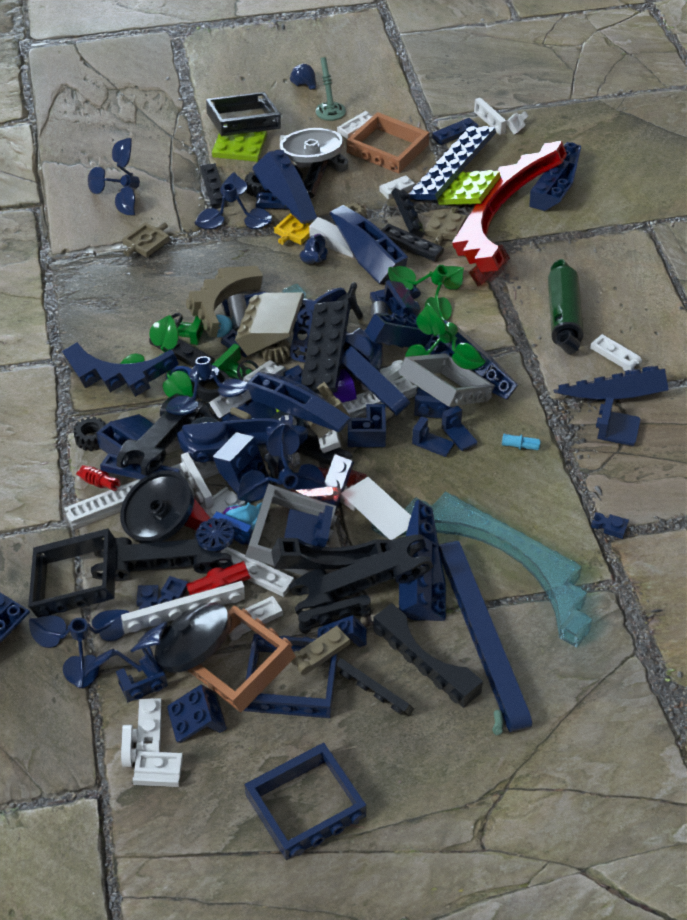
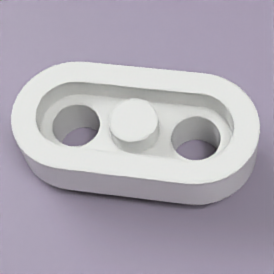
[121,725,138,767]

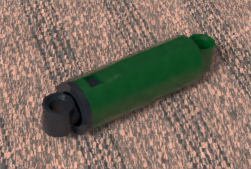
[548,259,584,355]

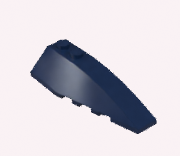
[252,150,317,224]

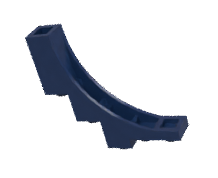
[62,342,179,397]

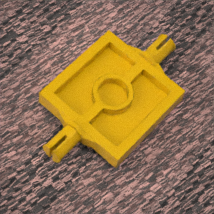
[274,211,316,245]

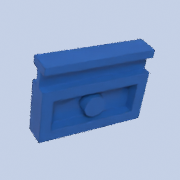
[213,511,253,545]

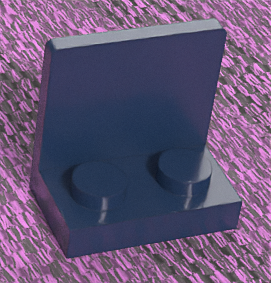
[284,505,333,547]
[167,684,227,743]

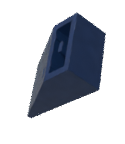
[96,414,154,455]
[213,433,269,505]

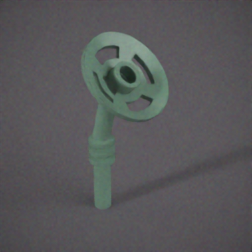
[316,57,346,121]

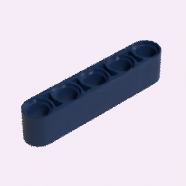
[342,346,411,416]

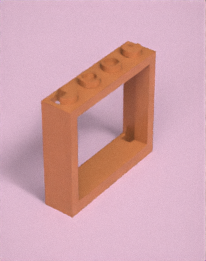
[347,112,429,174]
[187,605,296,712]

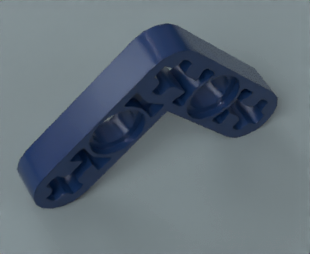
[290,309,313,362]

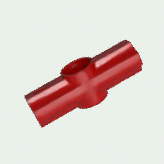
[186,561,251,595]

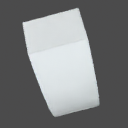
[309,217,354,258]

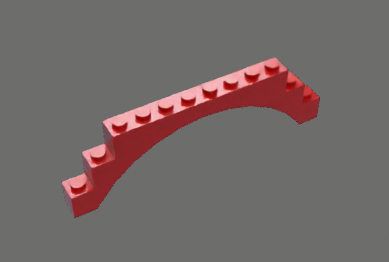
[452,141,567,272]

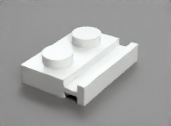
[200,487,246,518]
[133,751,183,787]

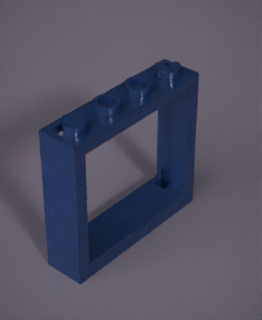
[243,634,339,718]
[244,742,366,860]

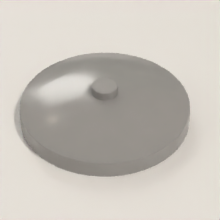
[280,128,343,163]

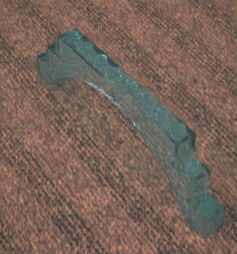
[372,491,592,648]

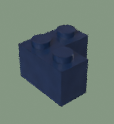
[348,404,386,447]

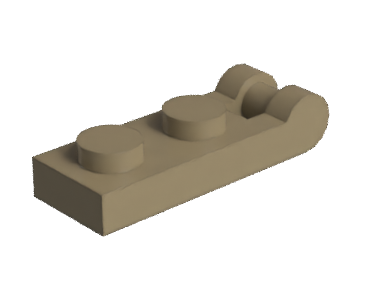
[291,626,350,675]

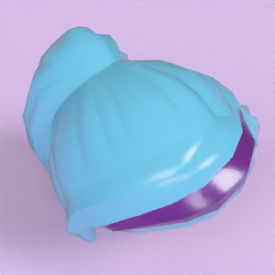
[223,502,262,530]

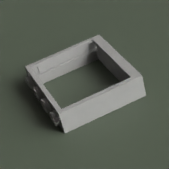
[398,354,495,407]
[245,484,337,575]

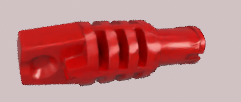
[76,465,121,491]

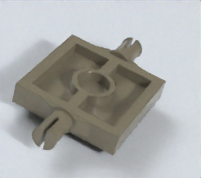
[425,207,466,245]
[122,222,170,257]

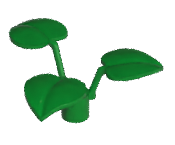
[388,265,464,320]
[405,304,486,370]
[120,315,193,398]

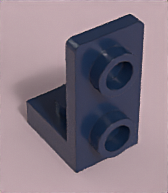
[441,406,477,451]
[412,416,454,457]
[317,615,367,647]
[116,668,168,703]

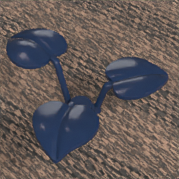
[88,138,140,215]
[194,172,272,229]
[165,356,248,415]
[237,424,325,501]
[29,609,129,689]
[84,621,168,678]

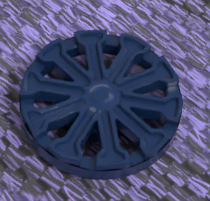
[196,518,235,551]

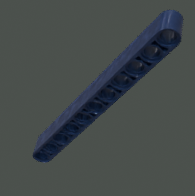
[439,540,532,732]

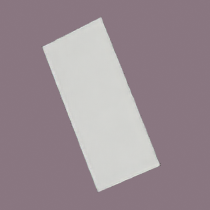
[341,477,411,540]

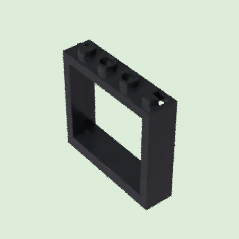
[206,92,281,137]
[28,528,117,618]

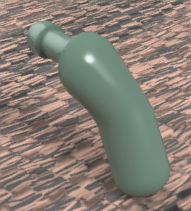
[492,710,504,735]

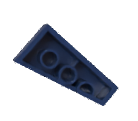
[364,313,433,348]

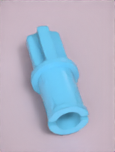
[502,434,541,450]

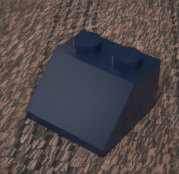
[383,280,421,316]

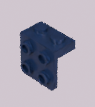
[414,387,452,418]
[596,397,641,446]

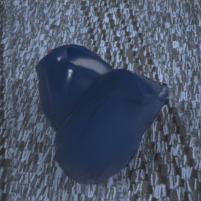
[290,64,316,89]
[299,234,328,264]

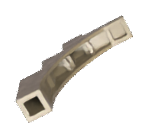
[186,266,263,337]

